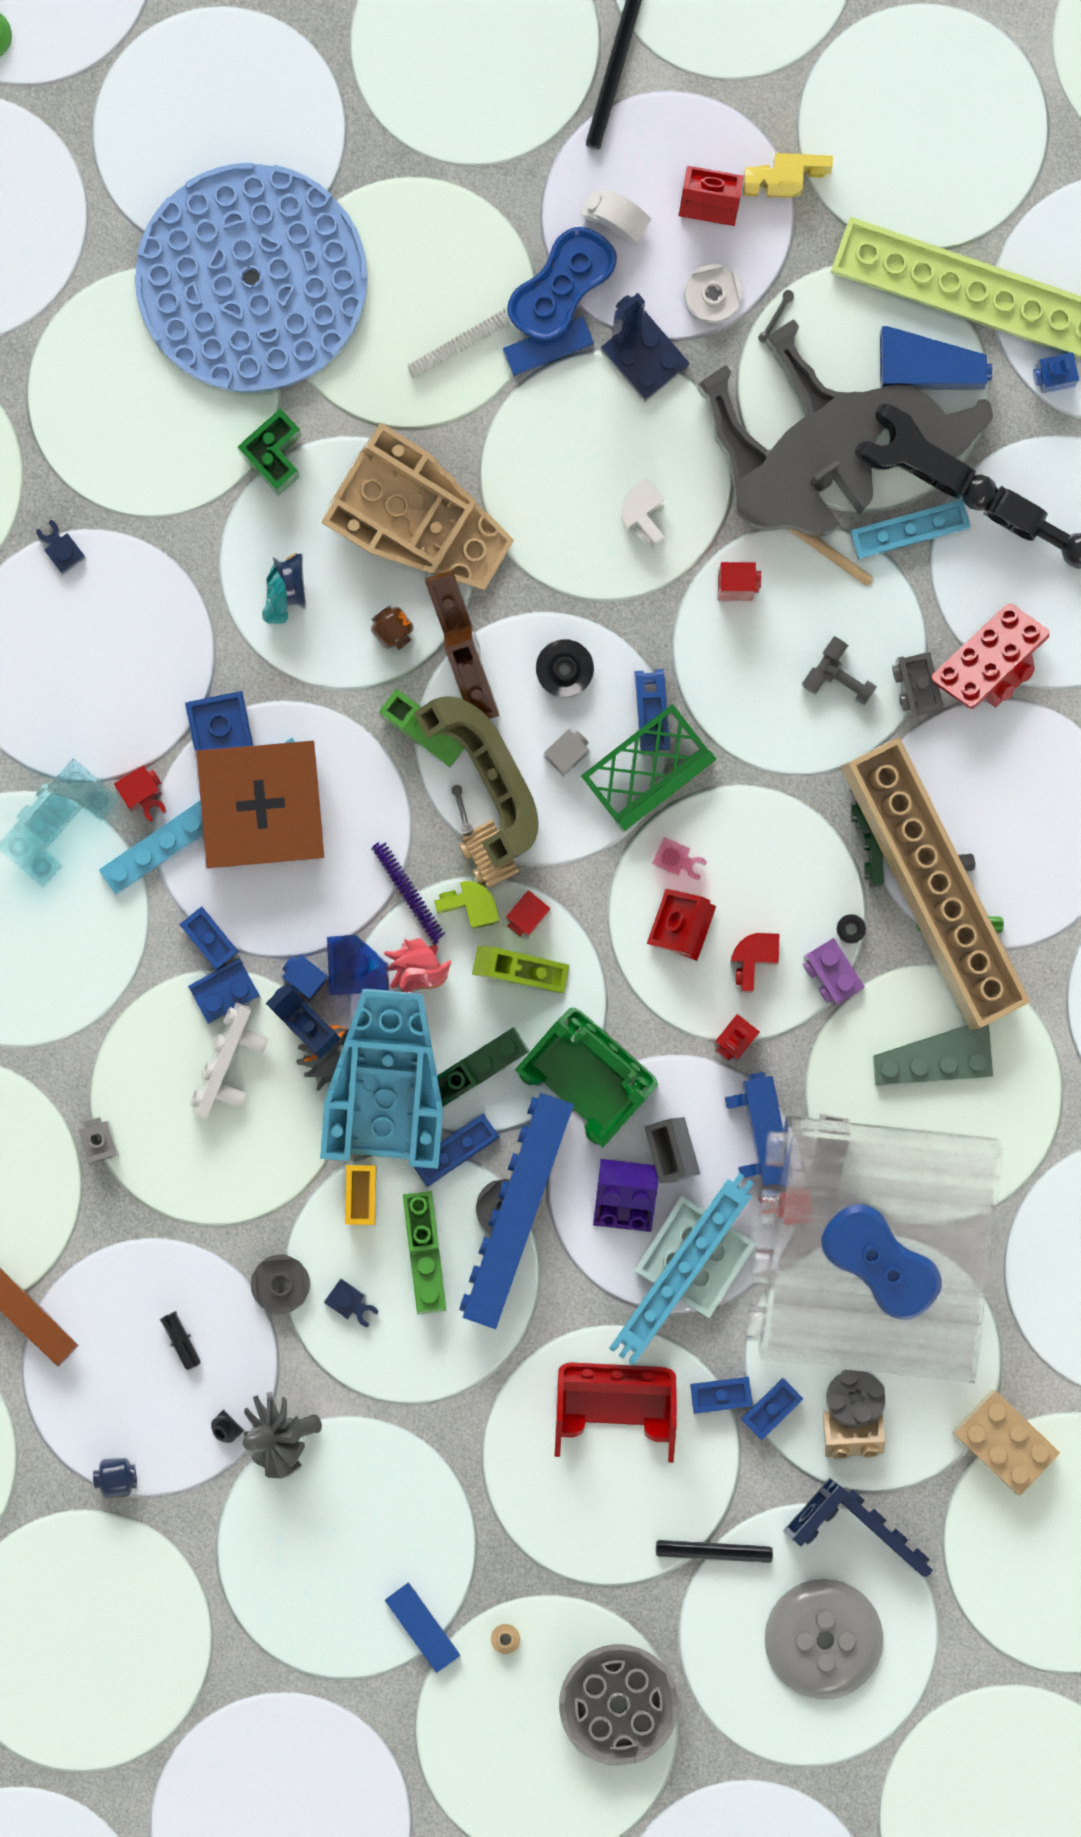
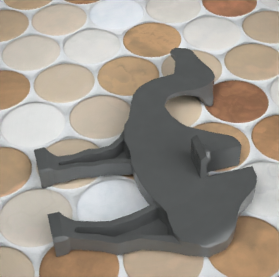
[697,319,993,537]

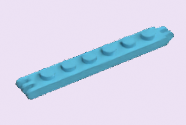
[609,1173,754,1366]

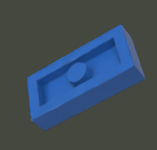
[179,906,239,970]
[690,1377,753,1414]
[740,1377,803,1440]

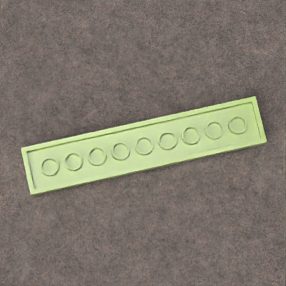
[830,217,1081,359]

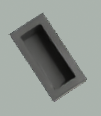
[644,1117,700,1184]

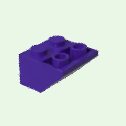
[593,1159,658,1232]

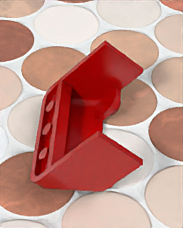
[554,1362,677,1463]

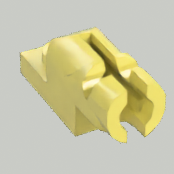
[743,153,833,198]

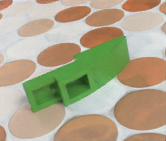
[402,1191,447,1315]

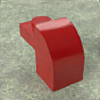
[730,933,780,993]

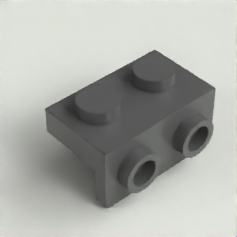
[892,652,944,717]

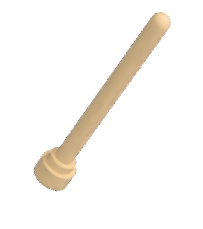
[788,529,873,586]

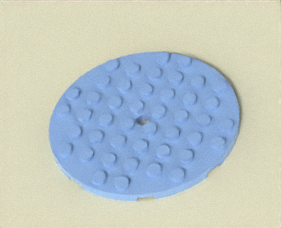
[135,163,367,393]

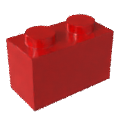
[717,562,762,601]

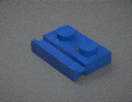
[188,958,260,1024]

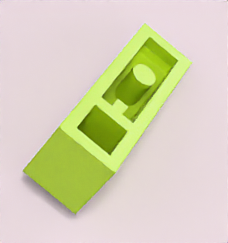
[472,946,569,993]

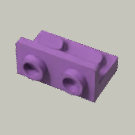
[802,938,865,1006]

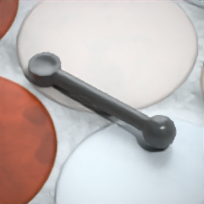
[758,290,794,343]
[451,785,474,836]

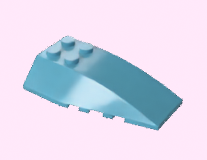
[320,989,443,1169]

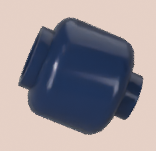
[93,1458,137,1498]

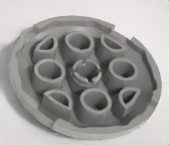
[765,1579,883,1699]
[559,1644,679,1766]

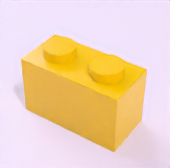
[345,1165,377,1225]

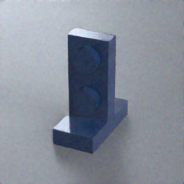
[265,983,341,1059]

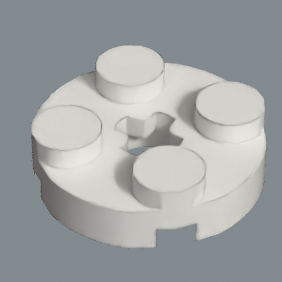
[684,264,743,323]

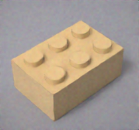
[951,1390,1061,1496]

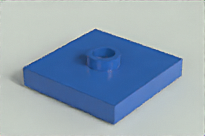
[185,691,254,751]

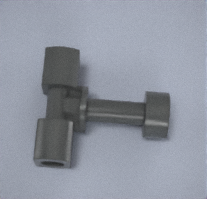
[801,636,877,706]

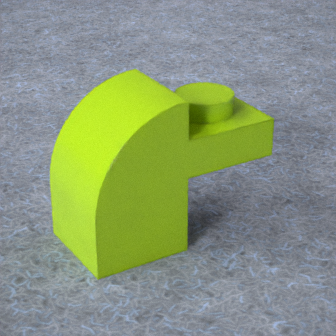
[434,881,500,930]

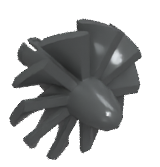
[242,1392,322,1479]

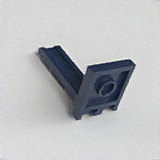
[600,292,690,402]
[783,1478,933,1577]

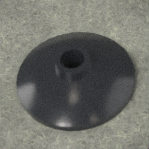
[536,639,594,697]

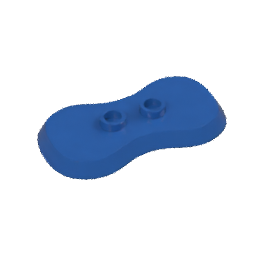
[507,227,617,341]
[821,1204,942,1320]

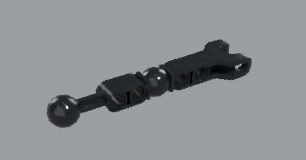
[855,404,1081,569]

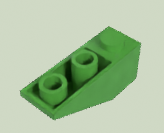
[379,688,465,768]

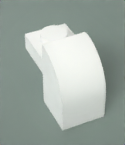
[579,189,652,243]
[621,477,665,548]

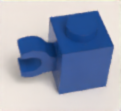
[1033,352,1079,393]
[274,954,329,1001]

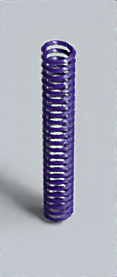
[371,842,445,944]

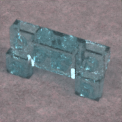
[0,758,120,888]

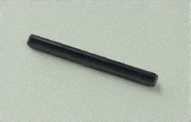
[586,0,642,149]

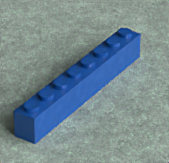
[459,1092,574,1329]

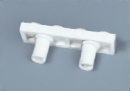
[190,1002,269,1119]

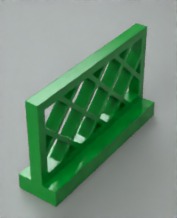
[580,704,717,831]

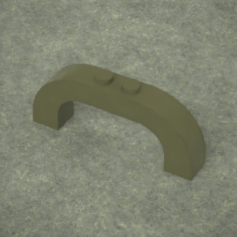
[414,696,539,869]

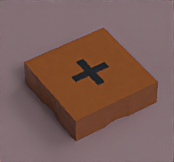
[195,740,324,869]

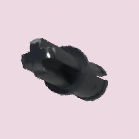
[159,1311,201,1370]

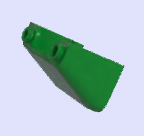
[515,1007,658,1148]

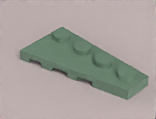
[873,1024,993,1085]

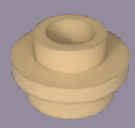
[491,1624,520,1654]

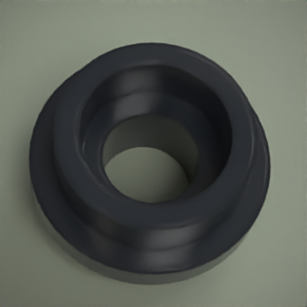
[836,914,866,944]

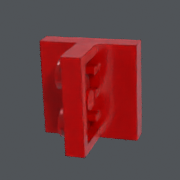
[678,165,744,226]
[646,889,716,961]

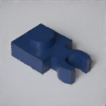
[36,520,86,575]
[324,1278,379,1327]

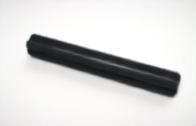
[655,1540,773,1563]

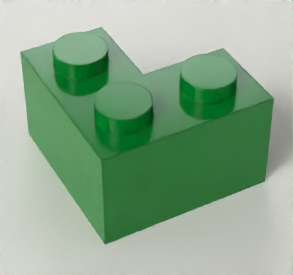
[237,408,302,496]

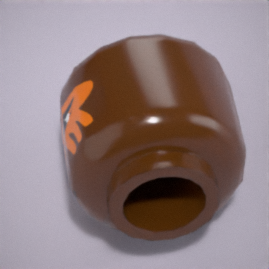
[371,605,414,650]

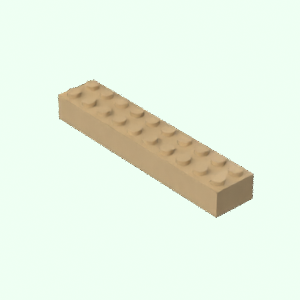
[840,737,1030,1029]

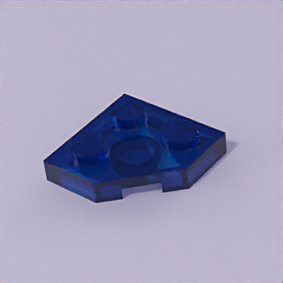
[327,935,389,996]

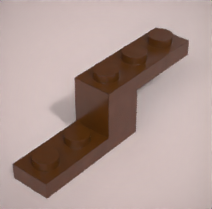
[425,570,500,719]

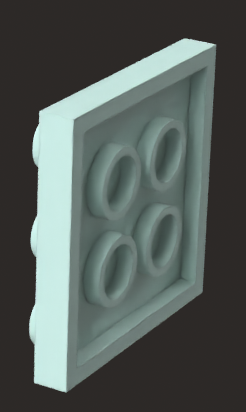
[634,1196,757,1318]

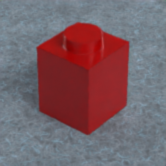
[506,890,551,938]

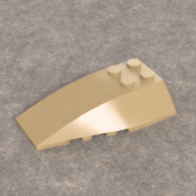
[321,423,514,590]

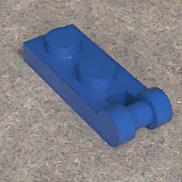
[634,669,670,752]

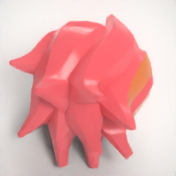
[384,938,452,993]

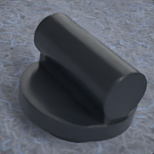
[211,1409,244,1443]

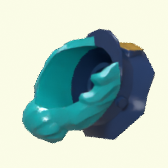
[262,553,306,625]

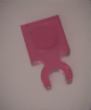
[652,837,707,880]

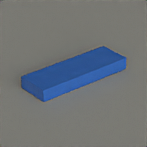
[503,316,594,377]
[414,1113,500,1188]
[385,1582,461,1673]

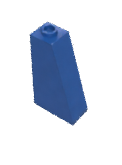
[879,326,992,390]

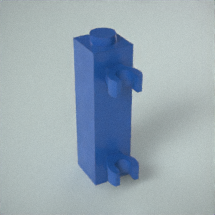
[725,1072,793,1187]

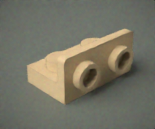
[823,1412,886,1459]

